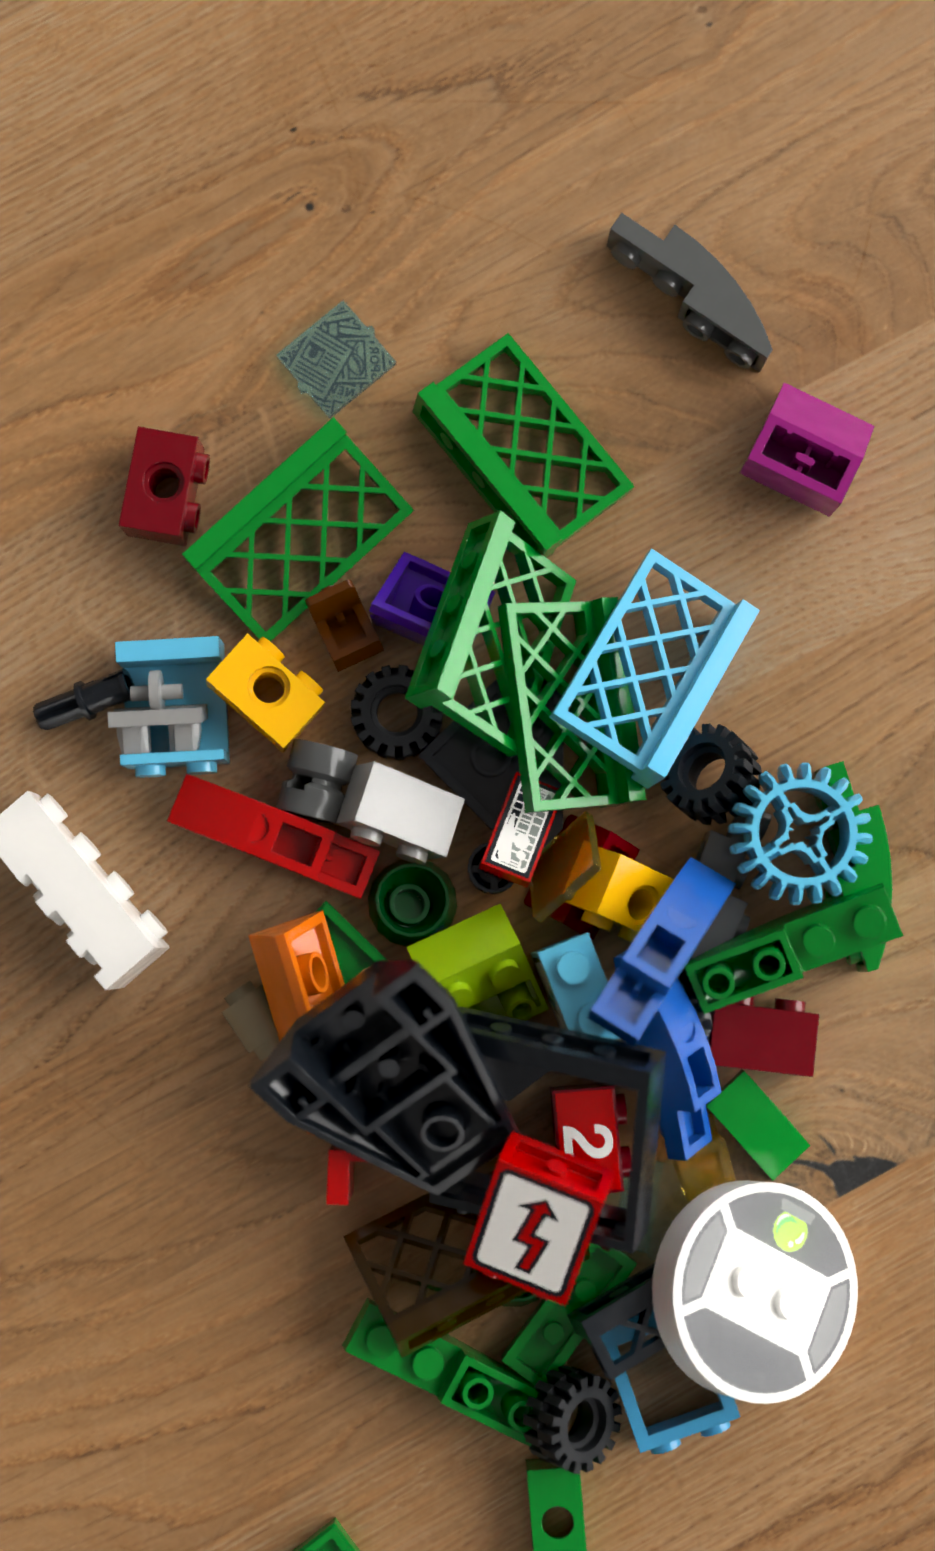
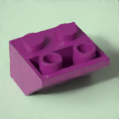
[739,382,875,517]

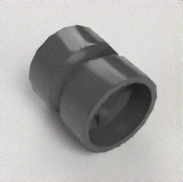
[276,739,358,825]

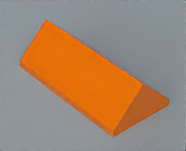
[248,910,345,1137]

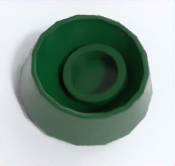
[368,859,457,947]

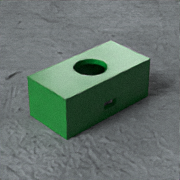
[526,1459,587,1551]

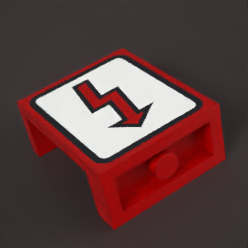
[463,1131,616,1306]

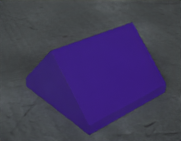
[369,551,496,646]

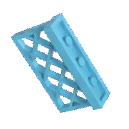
[550,548,760,789]

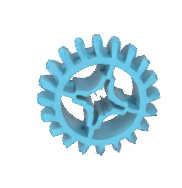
[728,762,873,905]

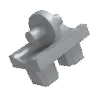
[107,670,208,755]

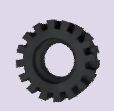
[350,665,443,760]
[660,723,762,825]
[523,1365,622,1474]

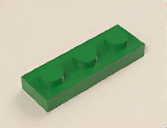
[501,1243,637,1386]

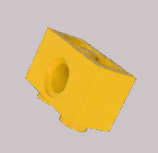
[206,633,325,753]
[565,844,674,942]

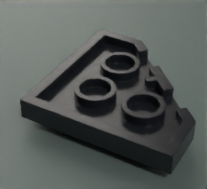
[418,679,564,848]

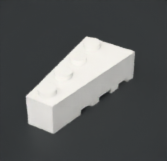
[0,791,170,990]

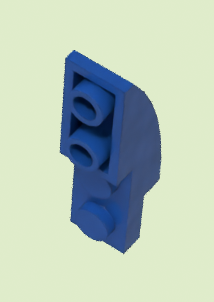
[587,857,736,1047]
[613,949,722,1161]

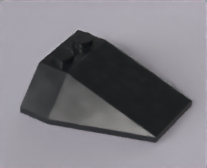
[249,960,520,1196]

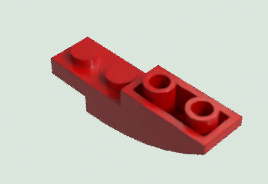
[166,774,380,899]

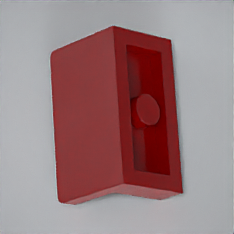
[326,1144,367,1205]

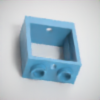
[600,1308,740,1454]

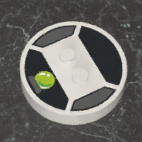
[652,1180,858,1404]

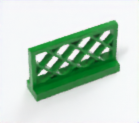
[412,333,635,558]
[182,417,414,642]
[405,510,577,757]
[498,597,646,814]

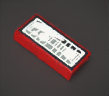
[478,772,558,888]

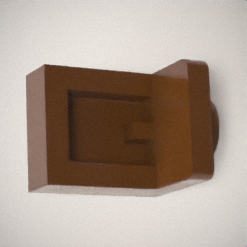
[305,579,384,672]

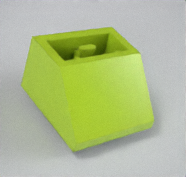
[406,904,549,1021]

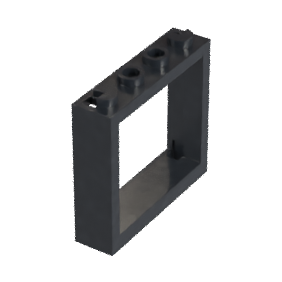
[429,1006,666,1254]

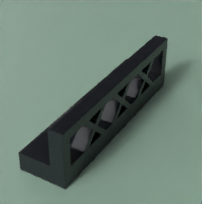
[567,1263,665,1380]

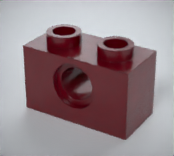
[118,426,210,546]

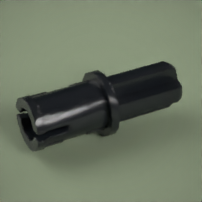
[33,668,135,730]

